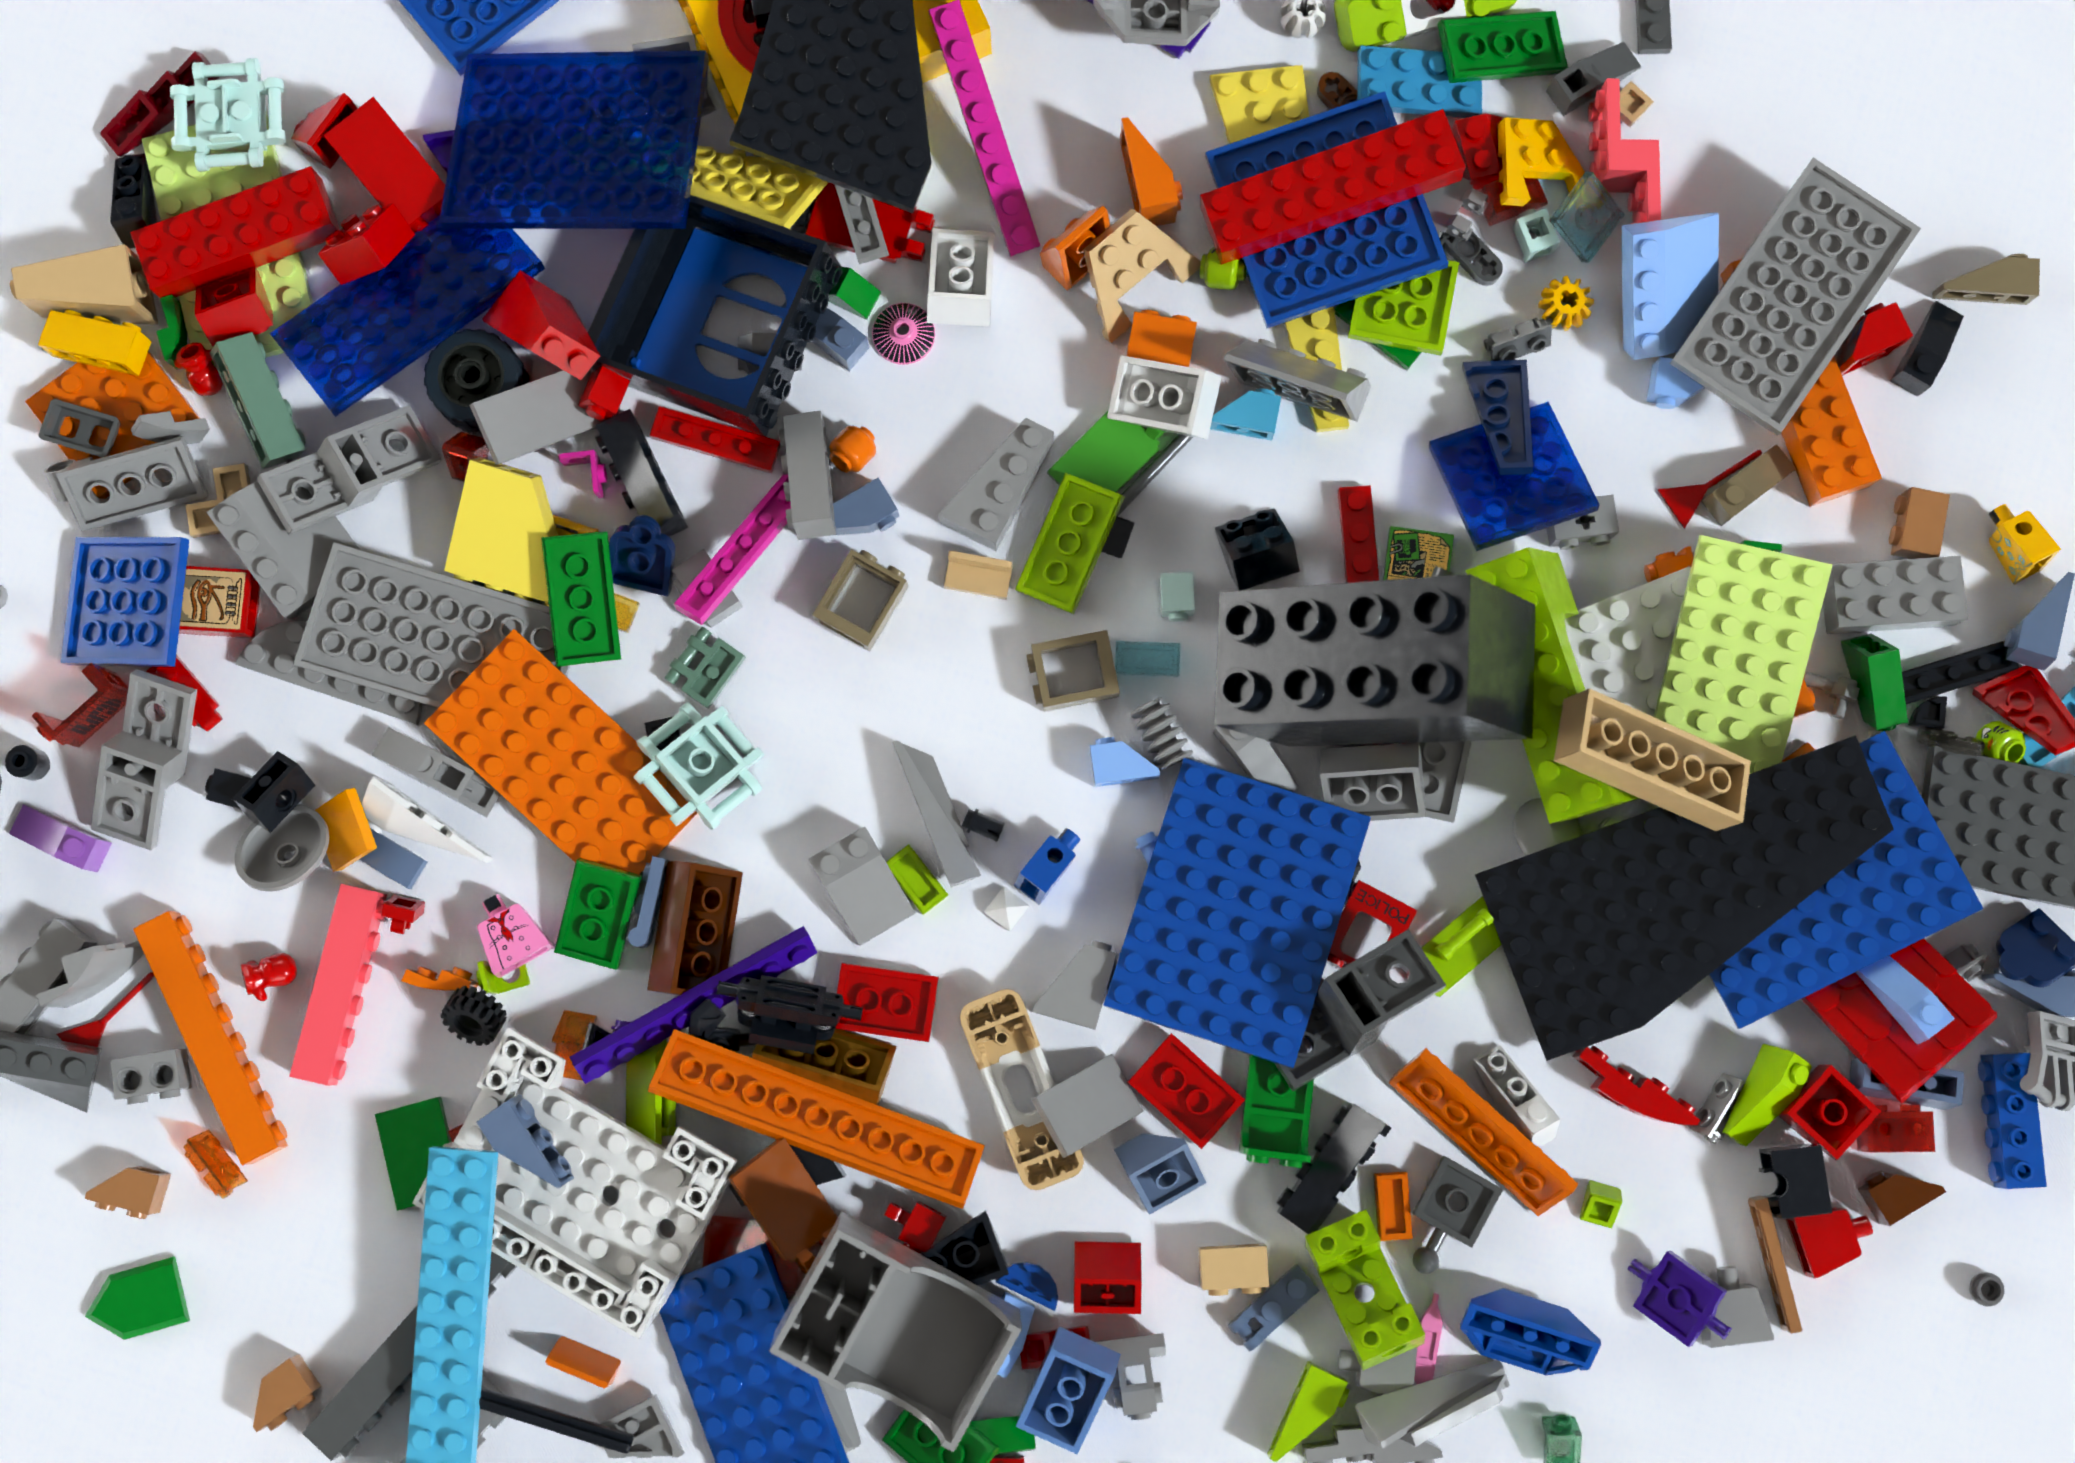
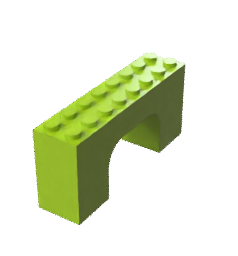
[1466,547,1640,824]

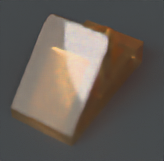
[552,1010,597,1080]

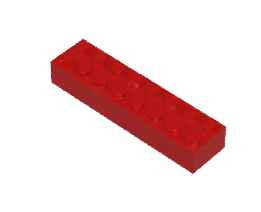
[1200,109,1466,265]

